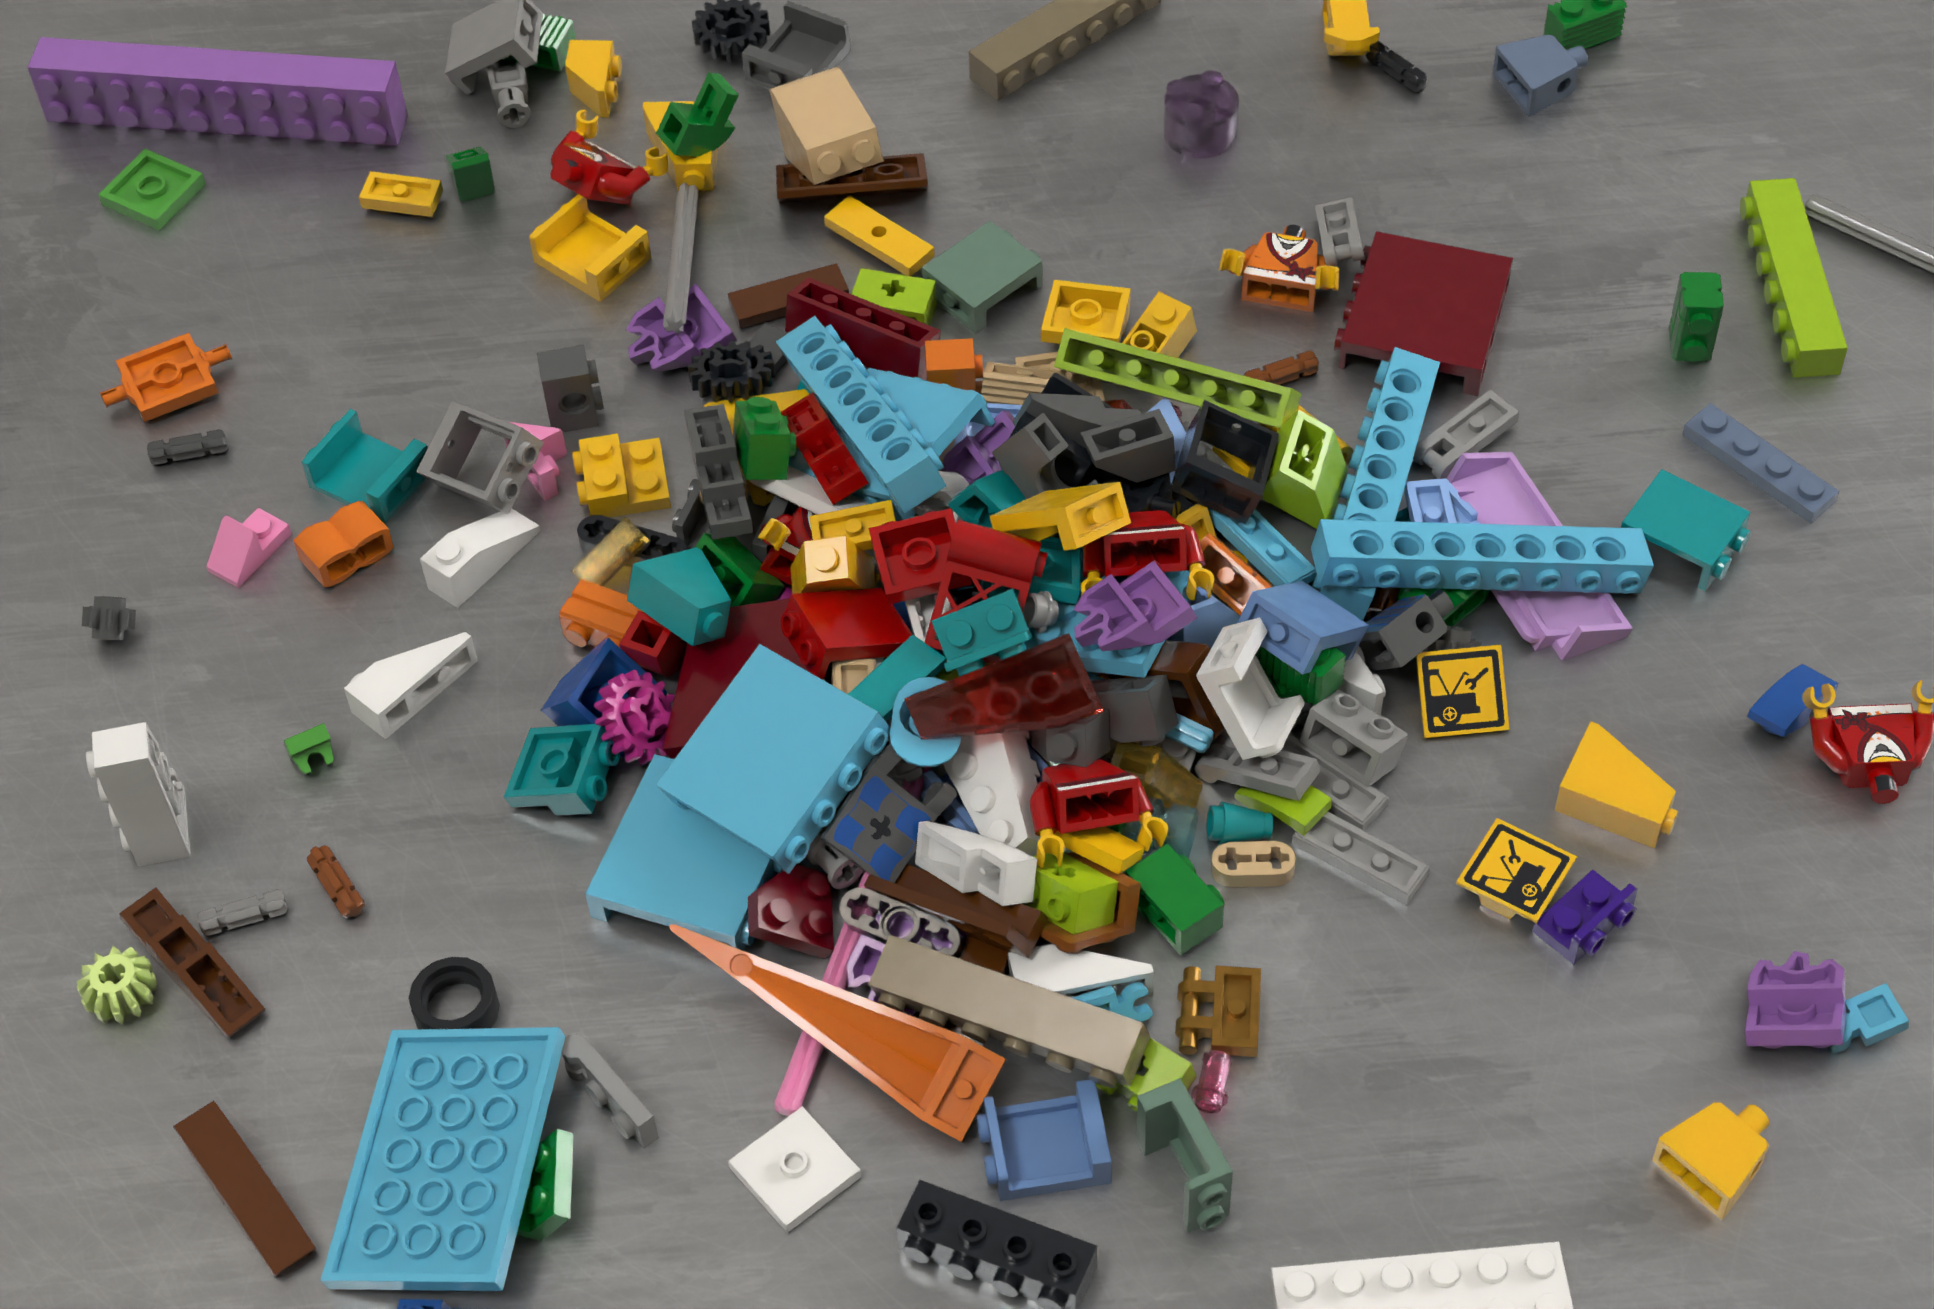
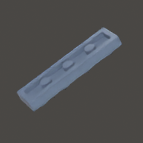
[1682,403,1840,524]

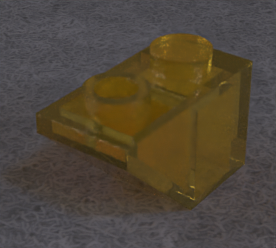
[1111,742,1203,823]

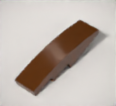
[119,887,265,1039]
[173,1101,316,1278]

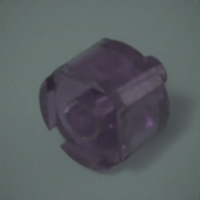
[1164,70,1239,159]

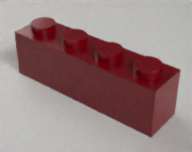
[785,277,941,380]

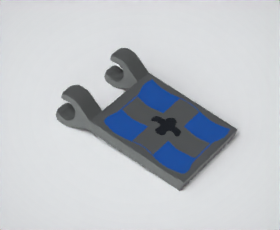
[821,741,957,883]

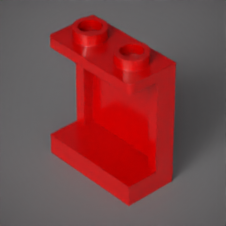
[781,588,913,680]

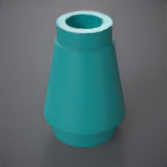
[1206,801,1273,845]

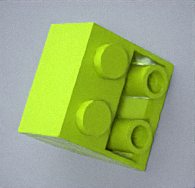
[1262,409,1348,529]

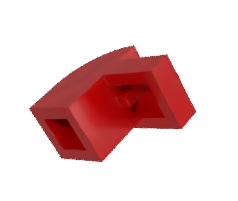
[619,610,687,677]

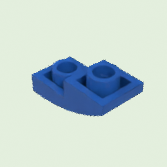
[1747,664,1838,737]

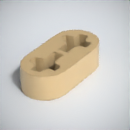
[1211,841,1296,887]

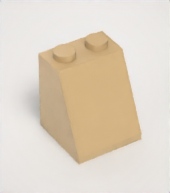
[769,66,883,185]

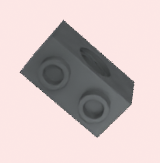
[537,345,604,432]

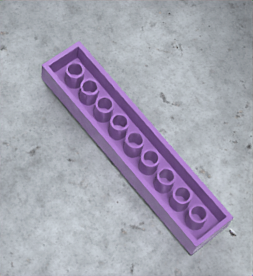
[27,37,408,146]

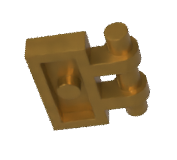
[1175,965,1261,1057]

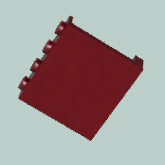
[1334,231,1513,397]
[662,598,832,759]

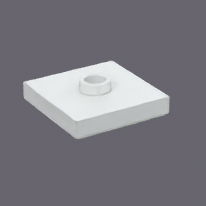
[728,1106,861,1233]

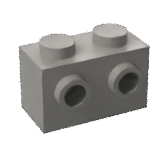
[1299,689,1409,787]

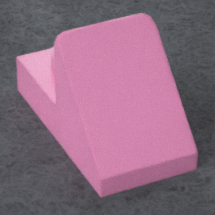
[504,422,567,501]
[206,508,292,588]

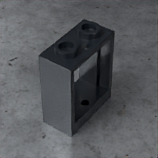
[1170,400,1279,524]

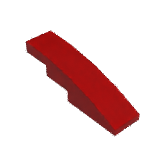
[781,393,868,505]

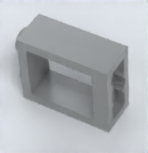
[416,400,544,514]

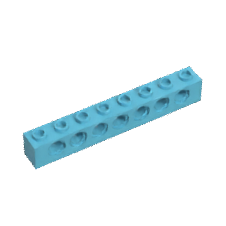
[776,316,946,514]
[1312,347,1440,621]
[1311,519,1654,594]

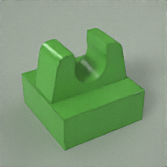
[284,723,334,775]

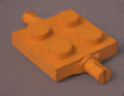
[100,332,232,422]

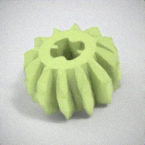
[77,946,158,1025]

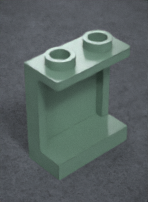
[922,221,1043,334]
[1136,1078,1233,1233]

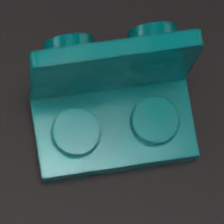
[931,589,1032,676]

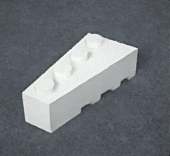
[943,677,1041,856]
[86,722,190,867]

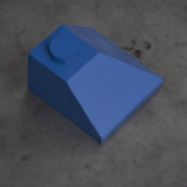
[541,638,668,757]

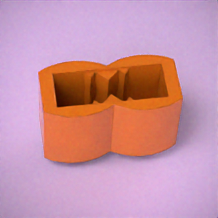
[293,501,394,588]

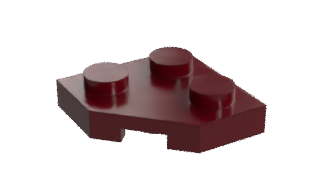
[748,864,834,959]

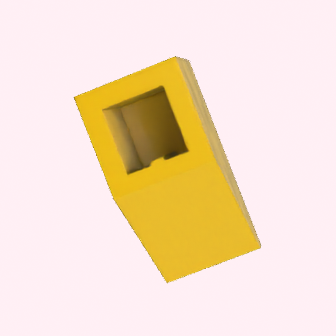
[565,40,622,118]
[1122,291,1197,358]

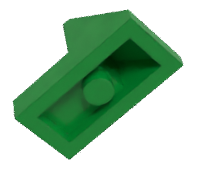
[444,146,495,202]

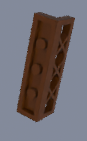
[863,864,1048,958]

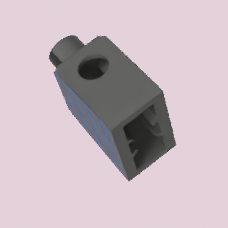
[1359,589,1454,671]

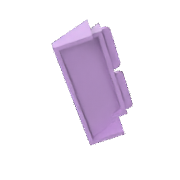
[1446,452,1633,661]

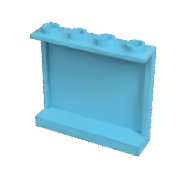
[788,368,995,521]
[656,644,890,874]
[585,754,783,951]

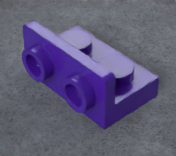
[1532,869,1638,965]

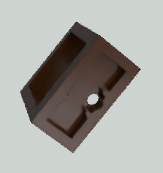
[1108,640,1224,738]

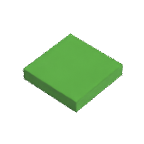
[98,149,206,230]

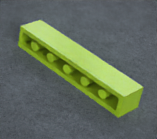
[1740,178,1848,378]
[1054,328,1302,429]

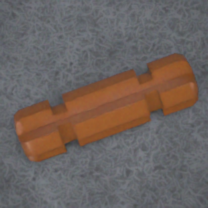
[1244,350,1319,385]
[307,845,365,919]

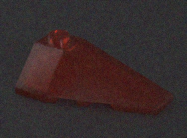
[904,633,1103,740]

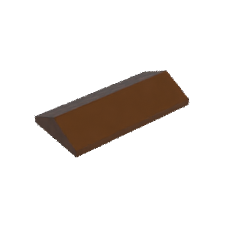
[776,153,928,203]

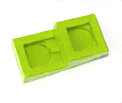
[1235,785,1332,836]

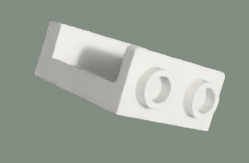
[1196,617,1305,760]

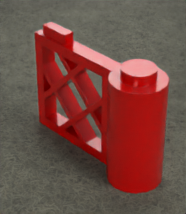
[924,519,1048,668]

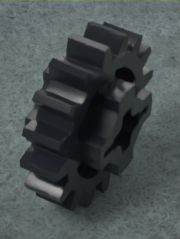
[692,0,771,61]
[688,340,775,403]

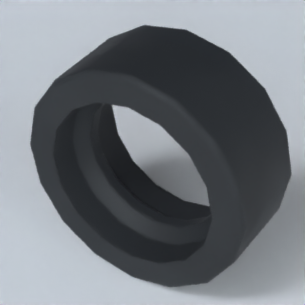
[409,957,500,1030]

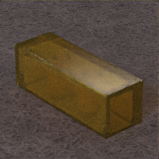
[571,517,650,586]

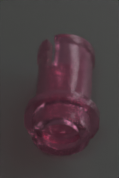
[1191,1050,1232,1113]

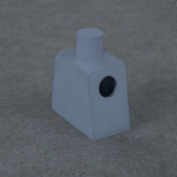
[1492,34,1588,117]

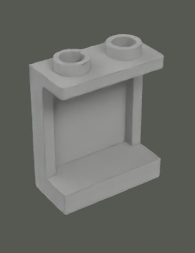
[445,0,543,95]

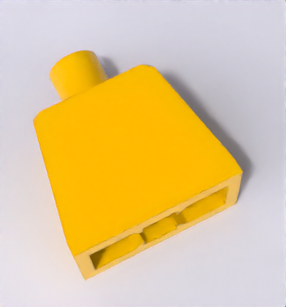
[1652,1102,1770,1220]

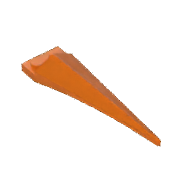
[669,924,1007,1142]

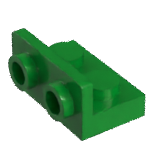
[517,1129,574,1241]

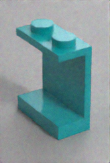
[301,409,428,524]
[1621,469,1751,591]

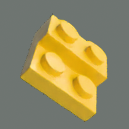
[1041,280,1131,345]
[572,433,671,518]

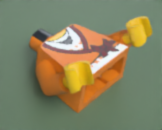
[1218,225,1340,312]

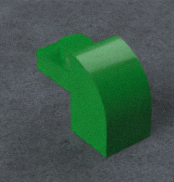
[656,73,739,156]

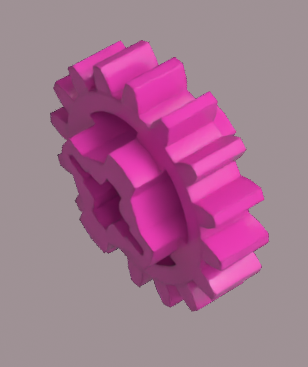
[594,670,675,765]

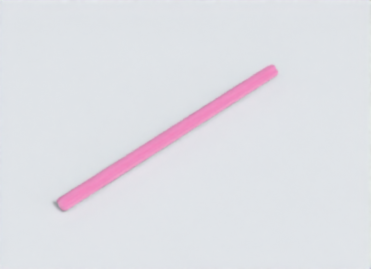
[775,767,931,1116]

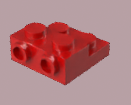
[869,508,972,605]

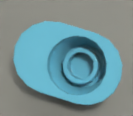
[890,677,964,767]

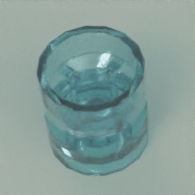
[1125,796,1199,858]

